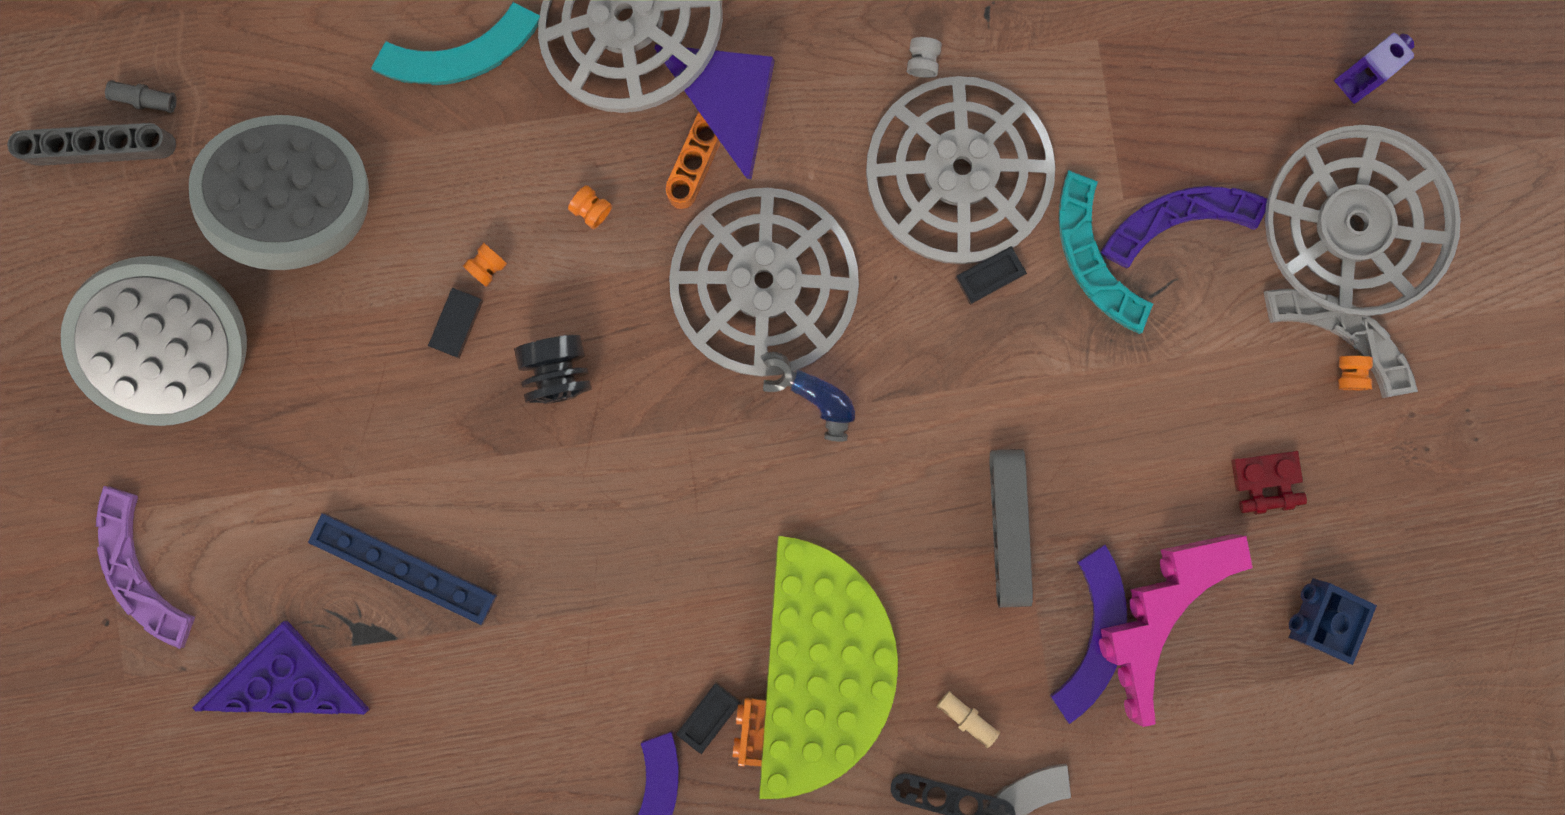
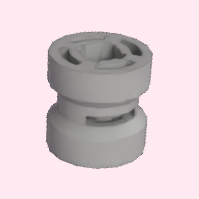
[906,37,942,78]

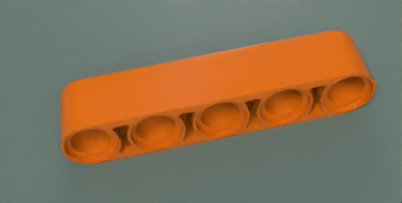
[665,112,721,209]

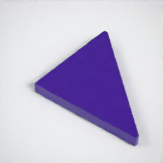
[654,44,775,179]
[192,620,370,715]

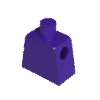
[1334,33,1414,104]

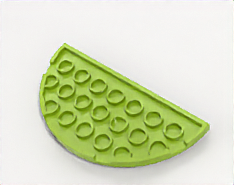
[759,536,898,799]

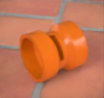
[568,185,612,230]
[462,242,507,287]
[1338,356,1373,391]

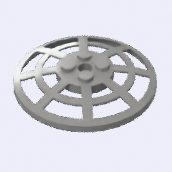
[538,0,723,113]
[866,76,1055,264]
[1265,125,1461,316]
[669,188,859,377]

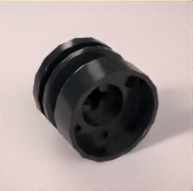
[514,335,592,404]

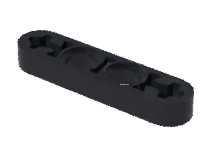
[890,772,1016,815]

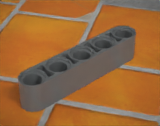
[7,123,176,166]
[989,449,1033,608]

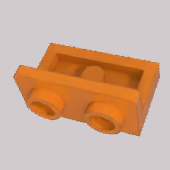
[733,698,766,767]

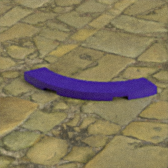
[1100,186,1267,269]
[1050,545,1127,724]
[638,731,679,815]

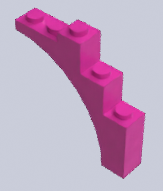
[1099,534,1253,727]

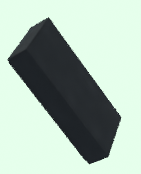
[955,246,1027,305]
[428,288,484,359]
[676,682,741,754]

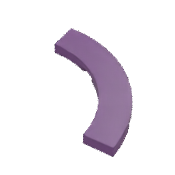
[96,486,195,649]

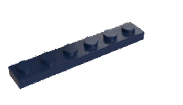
[308,513,497,625]

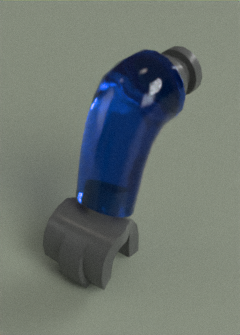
[761,352,856,442]

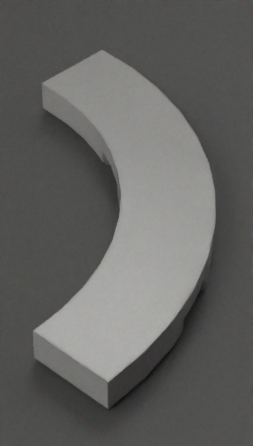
[1263,289,1418,398]
[981,764,1071,815]

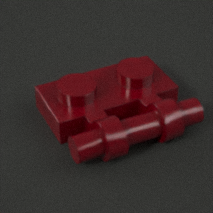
[1231,451,1307,515]

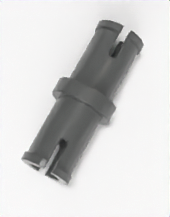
[105,80,177,113]

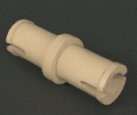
[936,691,1000,749]

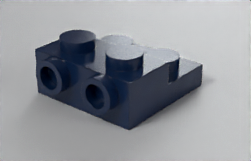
[1288,578,1377,665]

